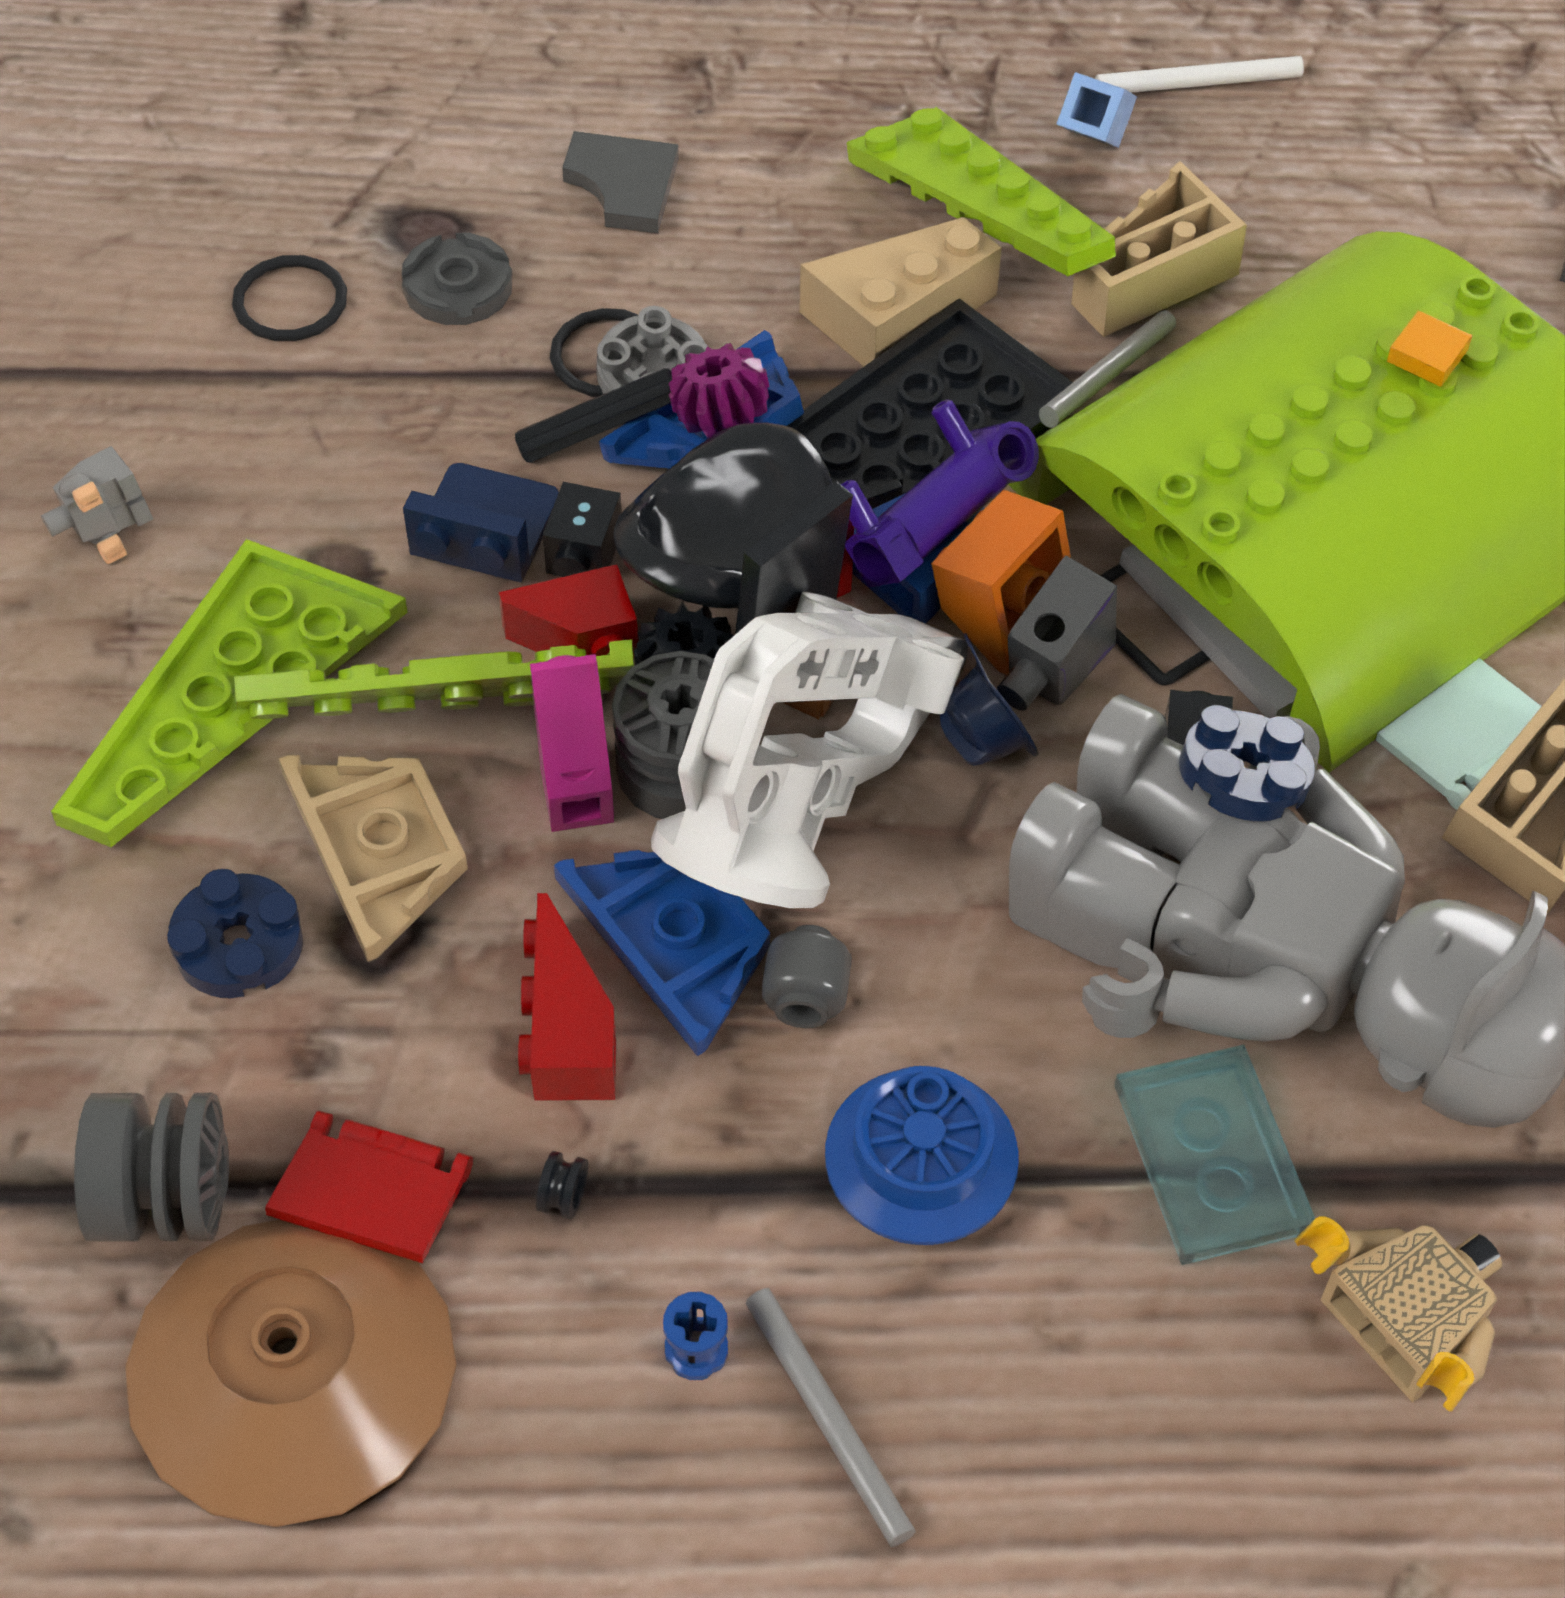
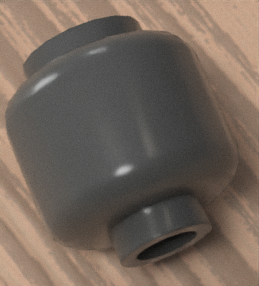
[762,925,852,1029]

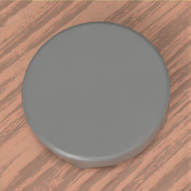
[596,306,708,394]

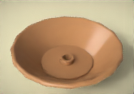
[125,1220,457,1527]

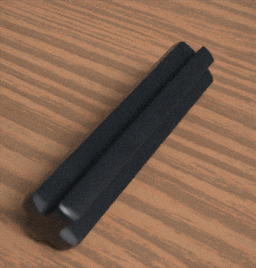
[515,368,672,463]

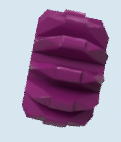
[669,343,770,438]

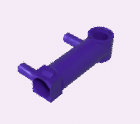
[841,400,1039,588]

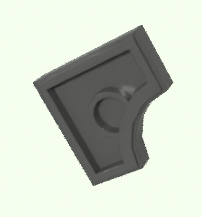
[562,131,679,233]

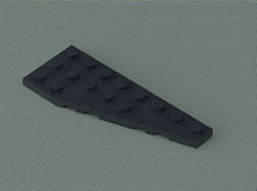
[787,298,1073,509]

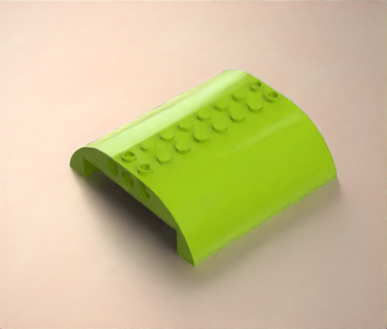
[1009,231,1565,773]

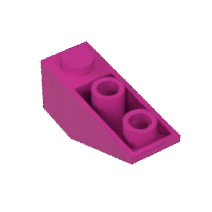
[530,654,614,832]

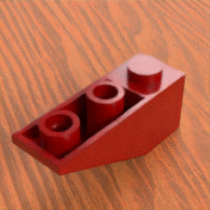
[518,893,617,1101]

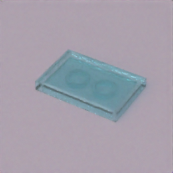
[1114,1045,1315,1265]

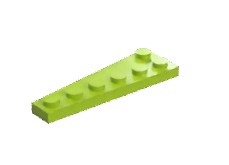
[846,107,1116,276]

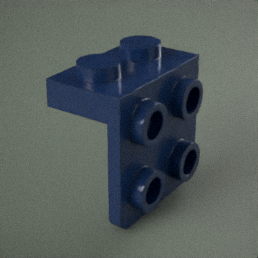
[403,463,559,583]

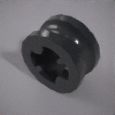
[536,1151,589,1220]

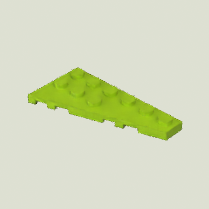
[51,539,408,847]
[234,640,634,719]

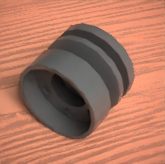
[612,651,714,819]
[74,1093,229,1242]

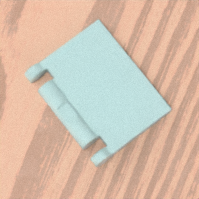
[1376,658,1542,810]

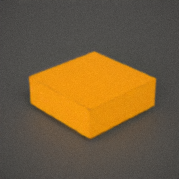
[1387,310,1473,387]

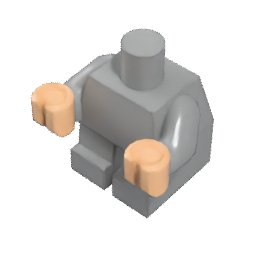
[41,446,153,564]

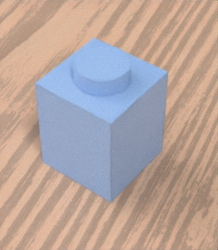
[1056,72,1137,148]

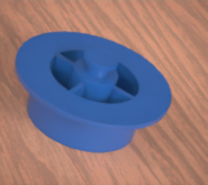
[825,1066,1019,1245]

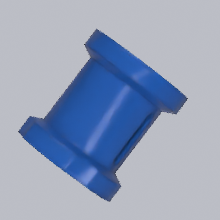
[663,1292,728,1380]

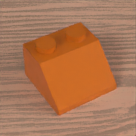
[931,489,1071,675]

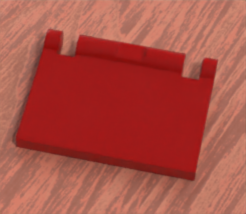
[265,1110,473,1263]

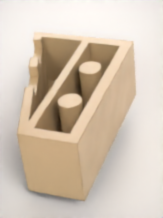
[1071,161,1247,337]
[800,217,1002,366]
[1442,679,1565,915]

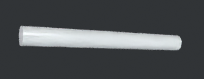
[1095,56,1304,93]

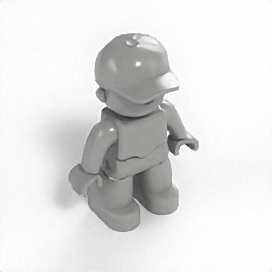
[1009,694,1565,1128]

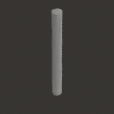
[1039,310,1176,428]
[746,1288,916,1547]

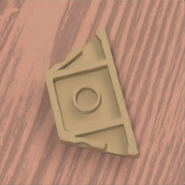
[279,755,468,962]

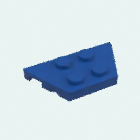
[599,330,804,469]
[554,850,770,1056]

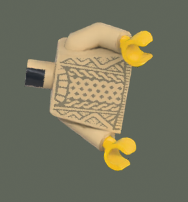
[1294,1216,1502,1412]

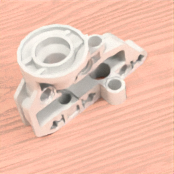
[651,592,968,908]

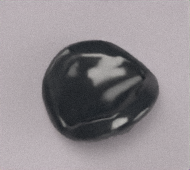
[614,423,833,609]

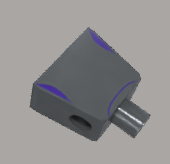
[997,555,1117,711]

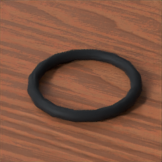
[232,255,347,341]
[549,308,638,397]

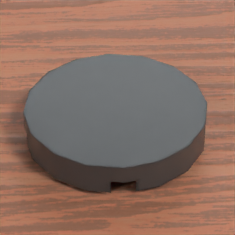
[402,233,513,325]

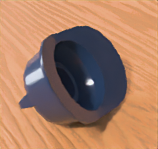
[940,633,1039,766]

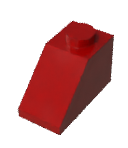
[499,564,638,658]

